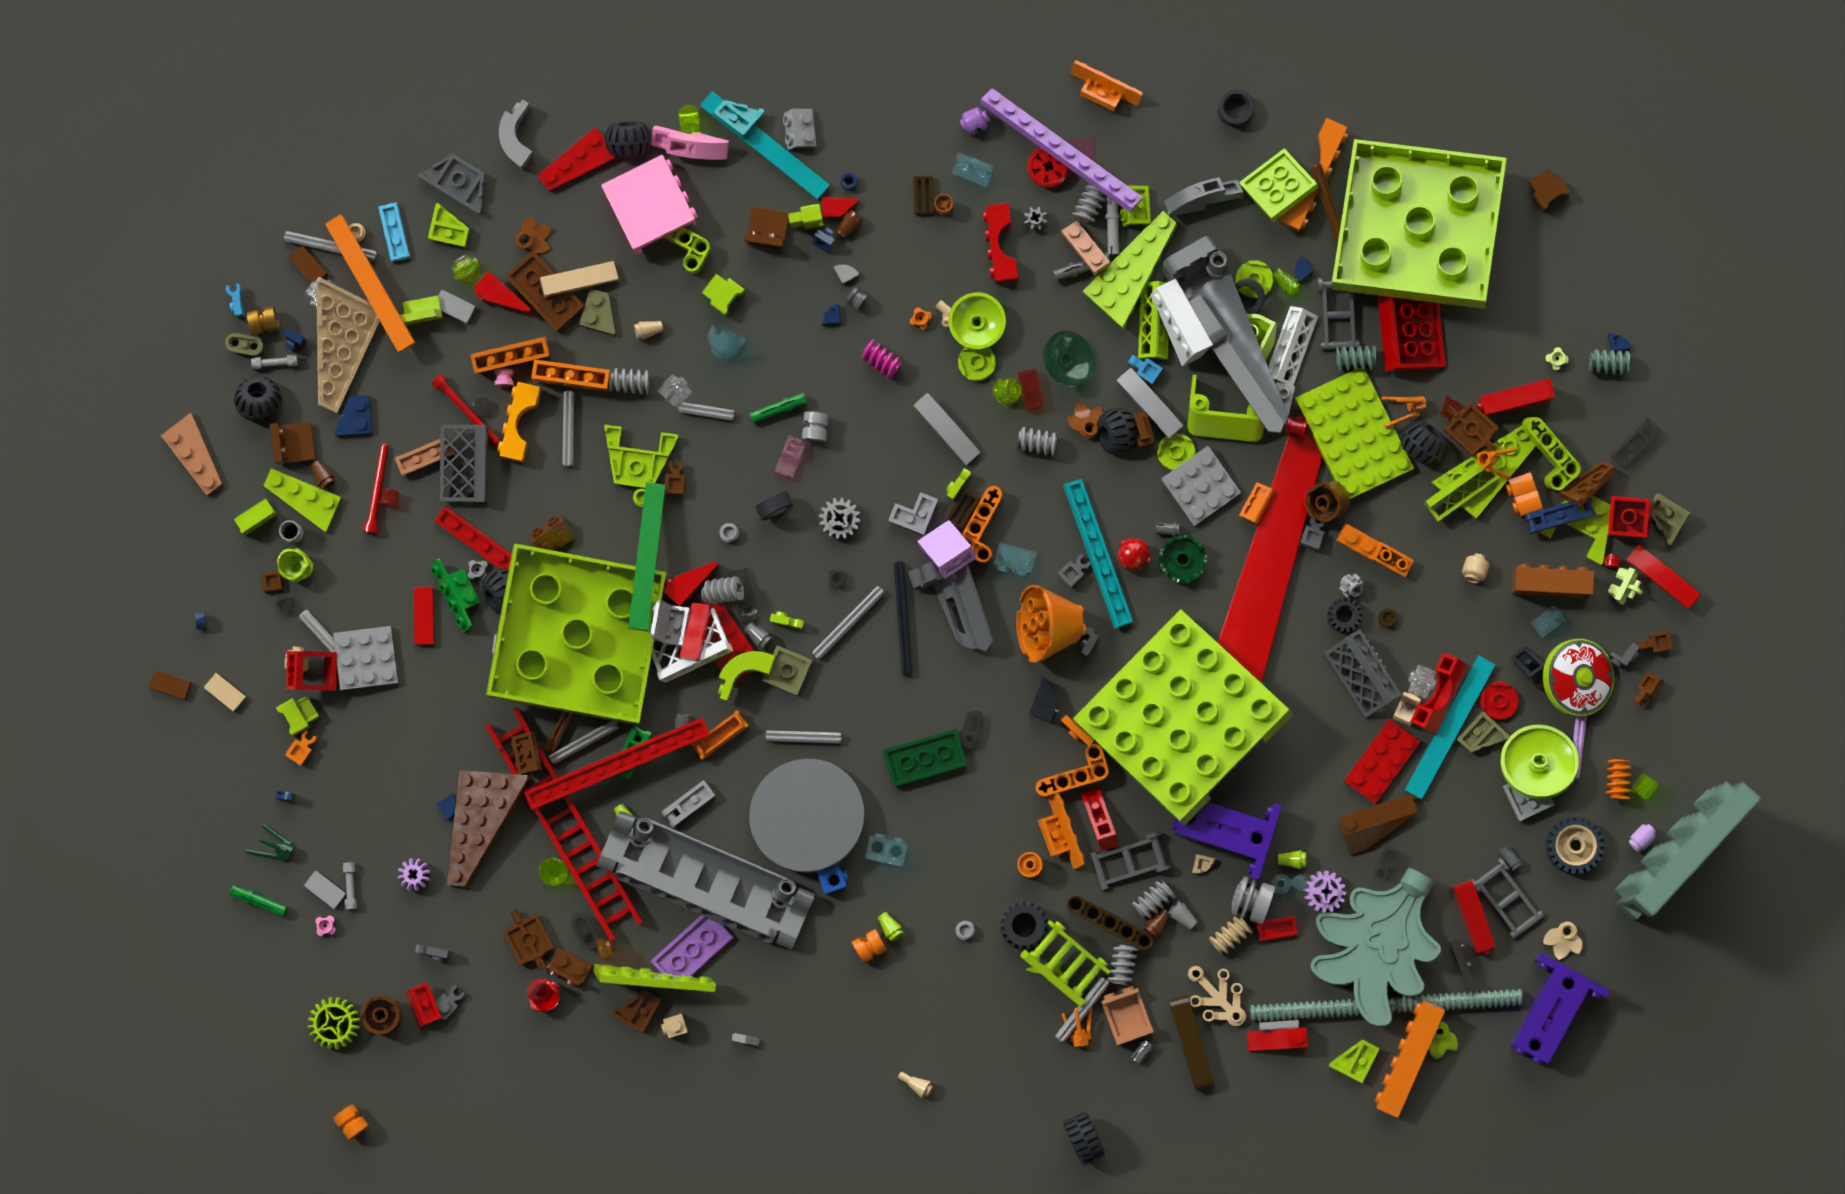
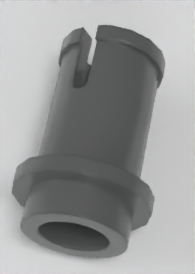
[1156,522,1180,537]
[1499,845,1522,870]
[1131,1039,1154,1065]

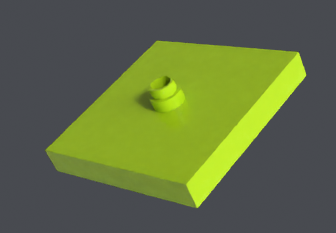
[1332,139,1507,309]
[485,544,666,725]

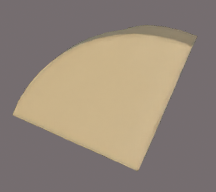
[1192,854,1215,874]

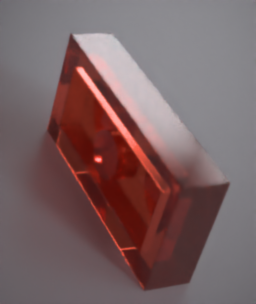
[1017,369,1044,411]

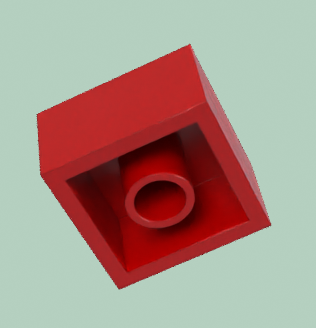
[1608,496,1652,538]

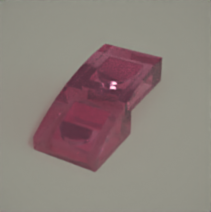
[774,435,806,480]

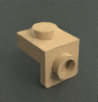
[1393,692,1421,726]

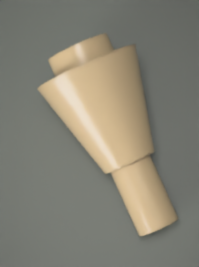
[898,1071,933,1098]

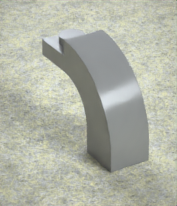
[499,100,534,170]

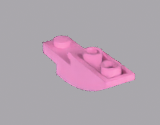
[651,125,729,160]

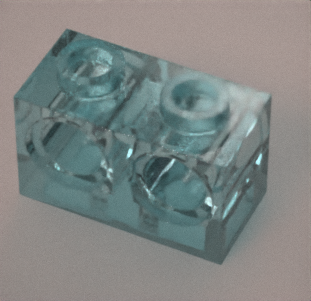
[865,833,908,867]

